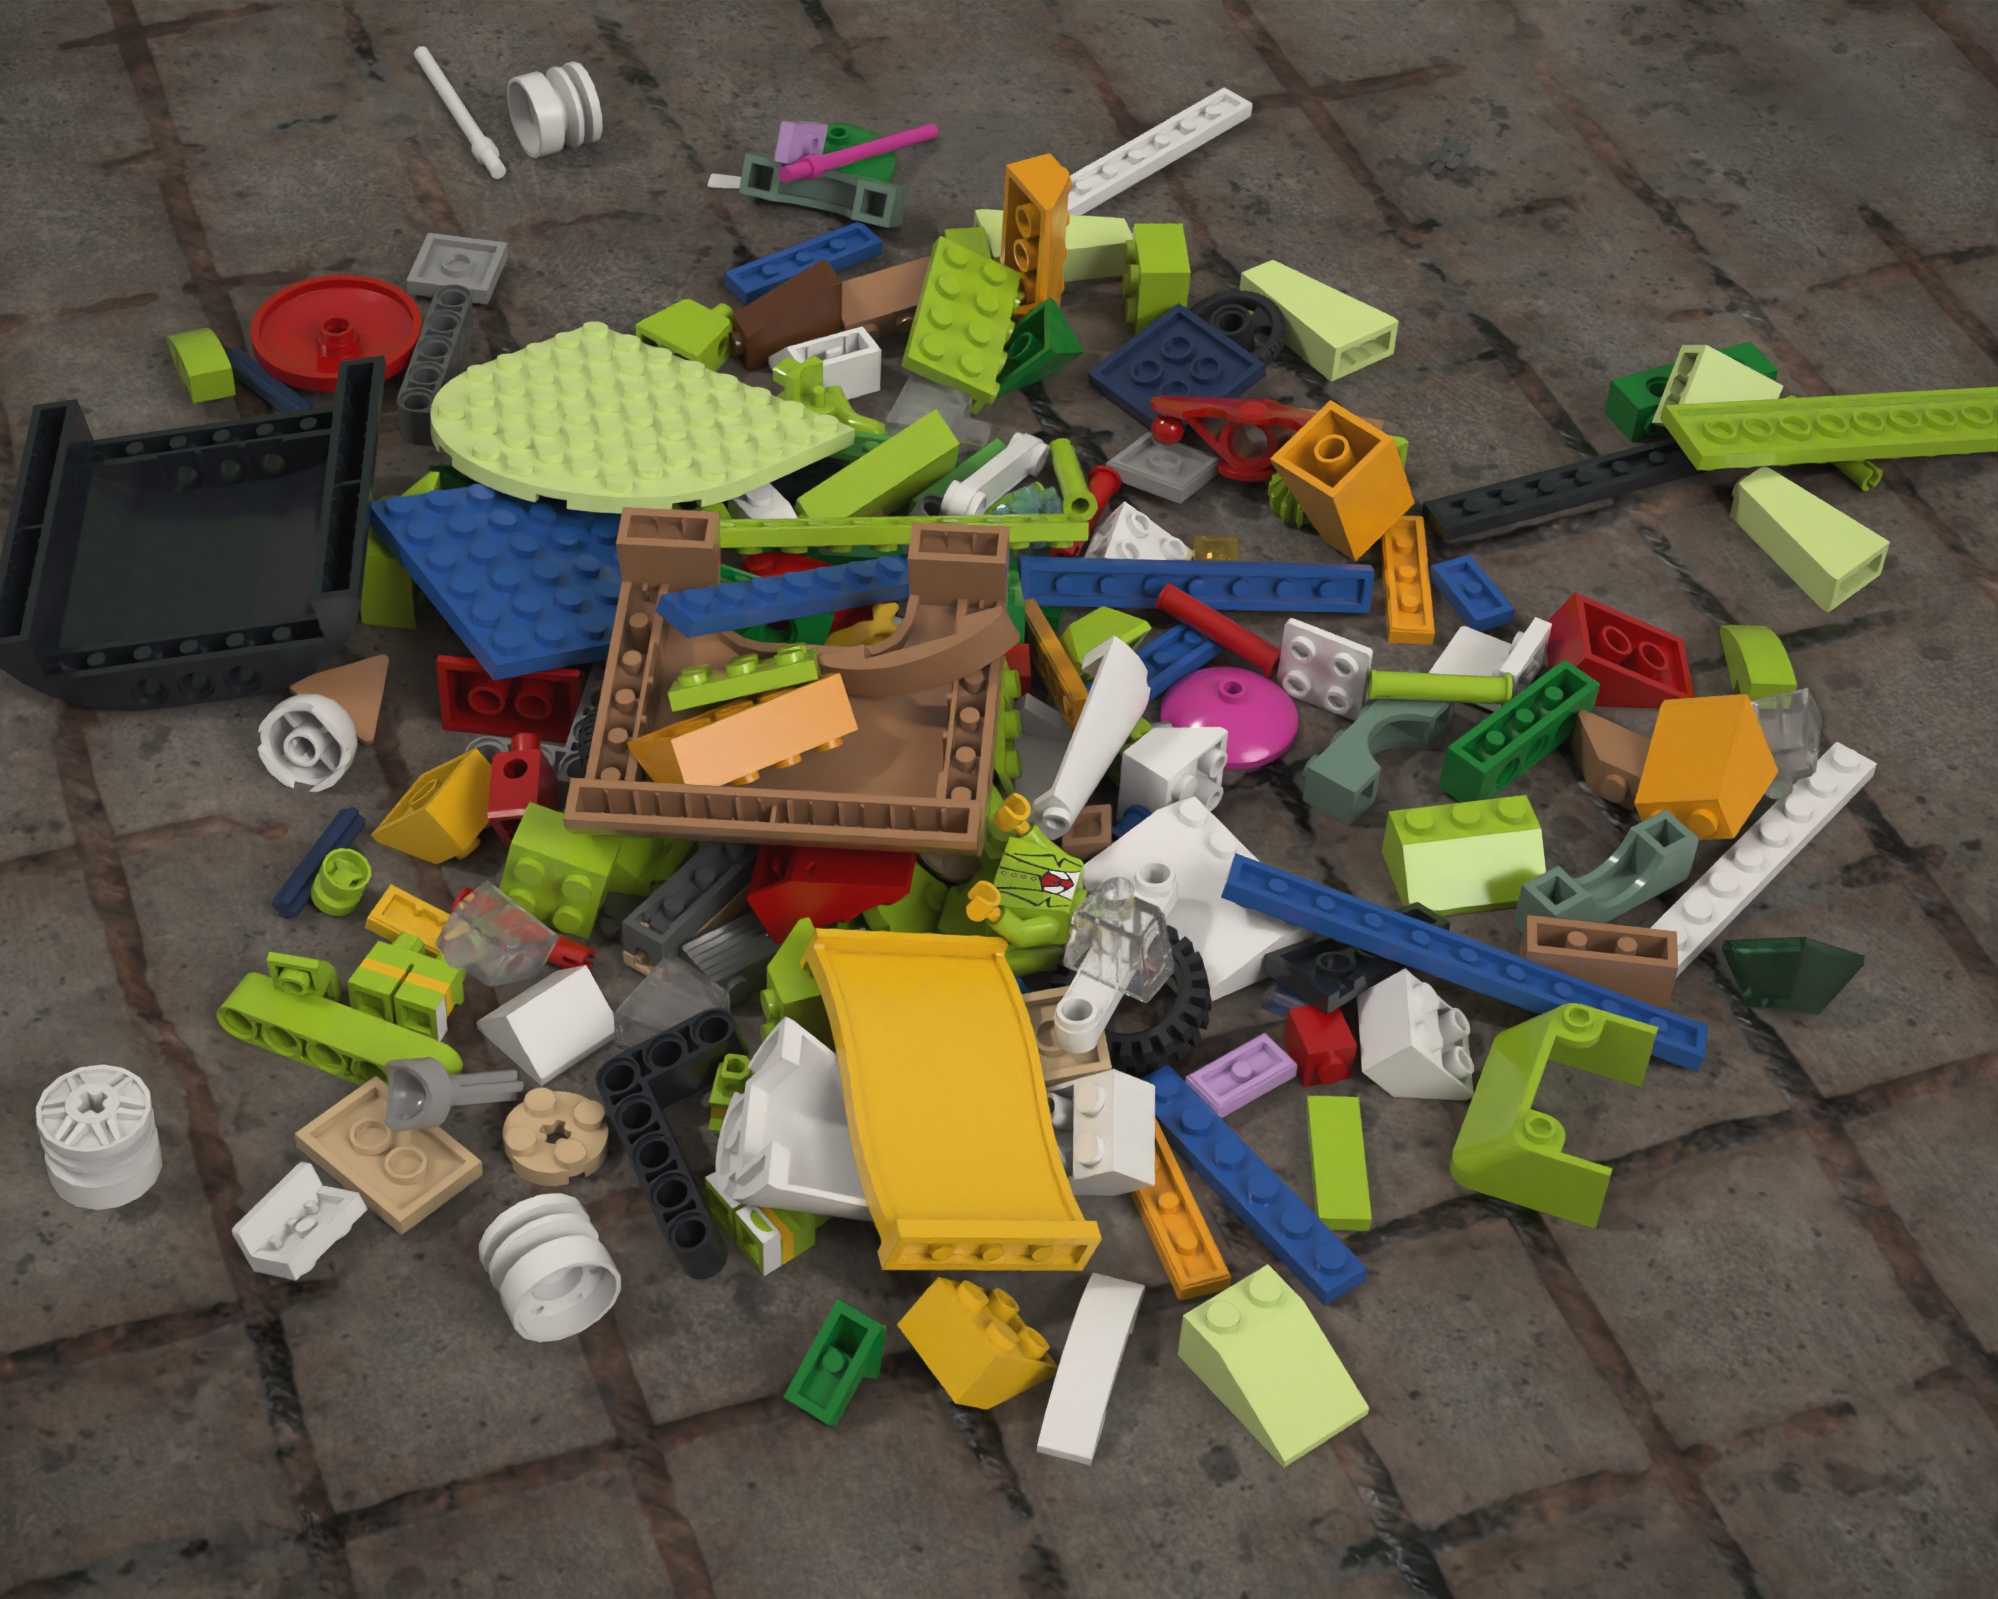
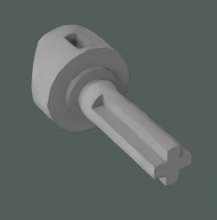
[385,1057,524,1132]

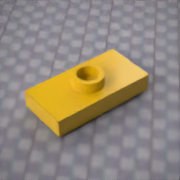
[365,884,479,959]

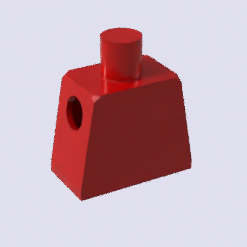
[488,733,559,851]

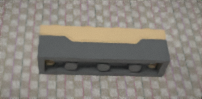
[622,842,760,985]

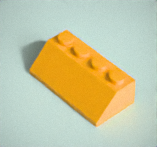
[1000,153,1072,322]
[627,673,858,787]

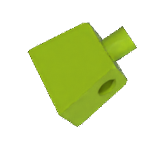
[636,299,734,372]

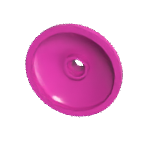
[1160,666,1298,770]

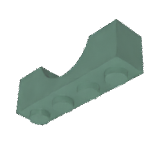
[738,153,909,228]
[1302,668,1455,826]
[1513,809,1699,934]

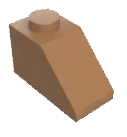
[1570,709,1651,812]

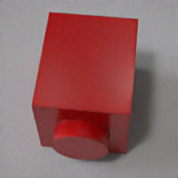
[1283,1005,1357,1088]

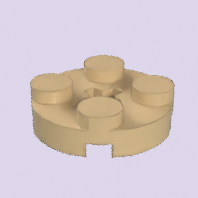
[502,1087,609,1186]

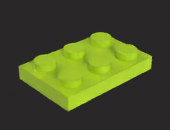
[668,642,821,712]

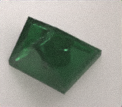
[1721,937,1865,1015]

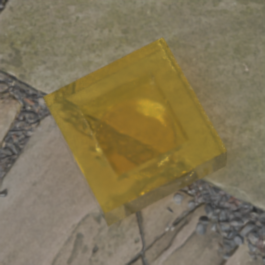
[1192,536,1239,562]

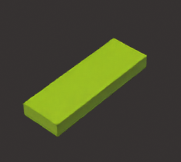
[1305,1096,1372,1231]

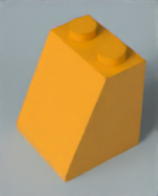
[1270,400,1415,562]
[1634,694,1779,840]

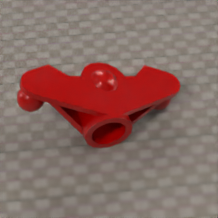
[1150,396,1317,482]

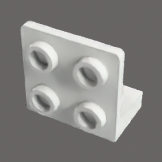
[1084,501,1193,560]
[1429,617,1552,712]
[1276,618,1375,721]

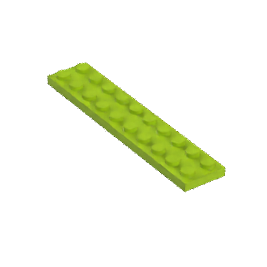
[1660,387,1998,471]

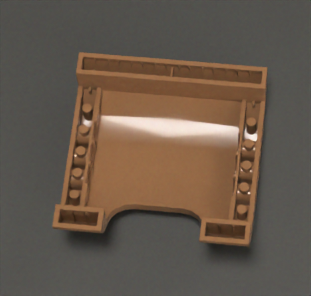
[563,507,1009,857]

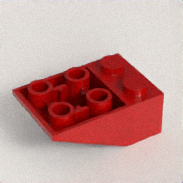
[746,844,917,945]

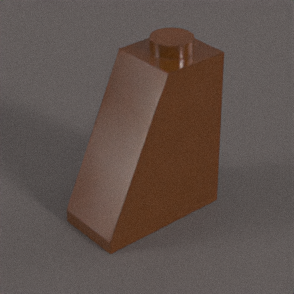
[730,259,842,371]

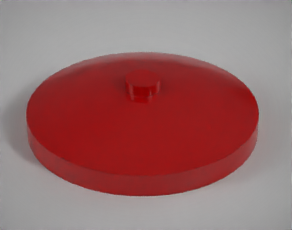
[250,275,422,392]

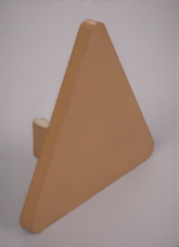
[290,654,389,745]

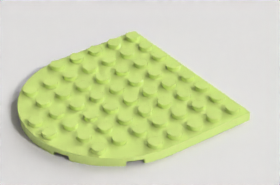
[430,321,855,514]

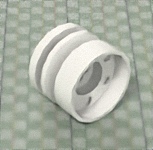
[507,61,603,159]
[36,1065,162,1210]
[479,1193,621,1342]

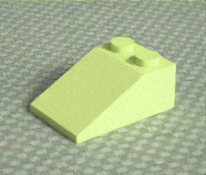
[1178,1264,1369,1468]

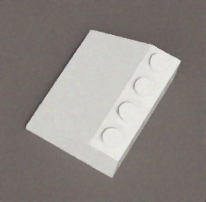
[1083,796,1314,1001]

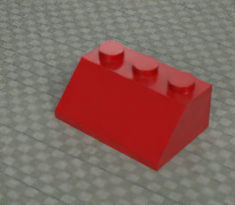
[436,655,589,744]

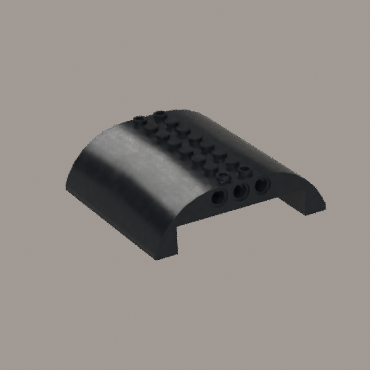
[0,355,386,711]

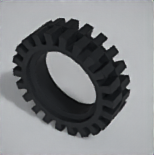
[1051,922,1212,1077]

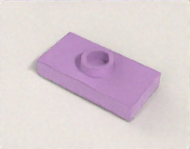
[774,121,828,164]
[1185,1033,1298,1118]

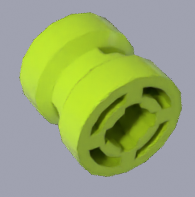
[311,848,371,916]

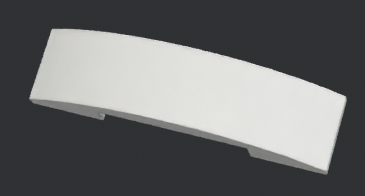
[1037,1272,1145,1466]

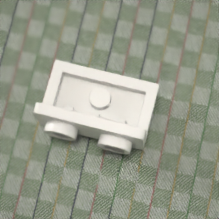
[232,1162,368,1281]

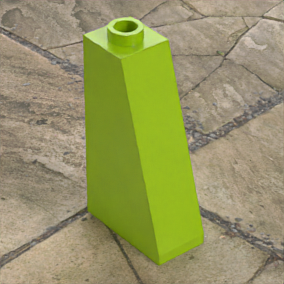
[794,410,960,518]

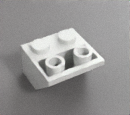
[768,326,881,400]
[1116,727,1228,822]
[1357,969,1474,1101]
[1046,1069,1155,1196]

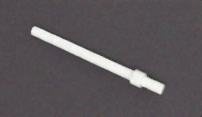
[414,46,506,179]

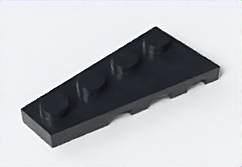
[1264,902,1450,1014]

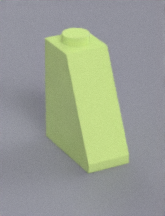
[1652,345,1783,427]

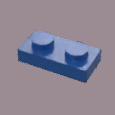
[1430,555,1515,632]

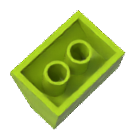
[1381,795,1546,916]

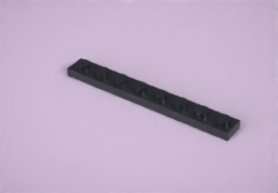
[1421,437,1716,542]

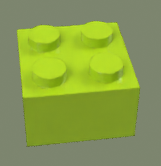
[1122,223,1191,336]
[495,802,624,940]

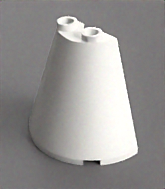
[996,635,1151,840]
[716,1017,874,1222]

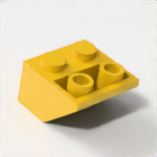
[897,1277,1058,1410]

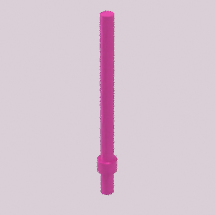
[778,123,938,183]

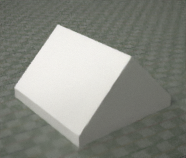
[476,965,621,1086]

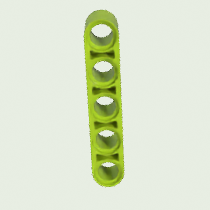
[216,972,463,1086]

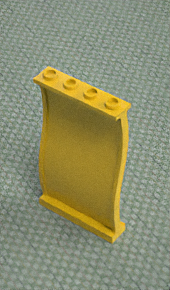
[800,928,1102,1271]

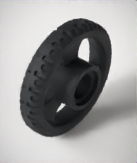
[1190,290,1286,367]

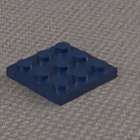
[1088,303,1266,443]

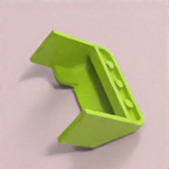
[1450,1003,1659,1229]

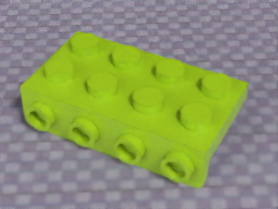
[901,236,1022,415]

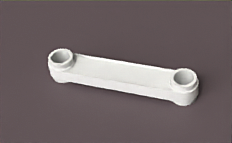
[941,432,1050,516]
[1054,859,1178,1054]

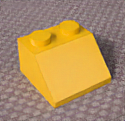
[371,748,492,865]

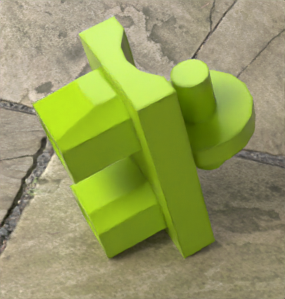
[773,355,837,416]

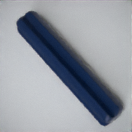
[226,348,314,413]
[272,807,365,919]

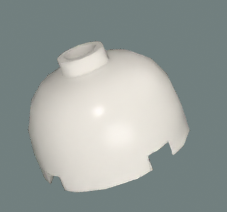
[258,694,358,792]

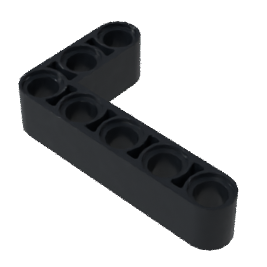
[595,1008,750,1279]

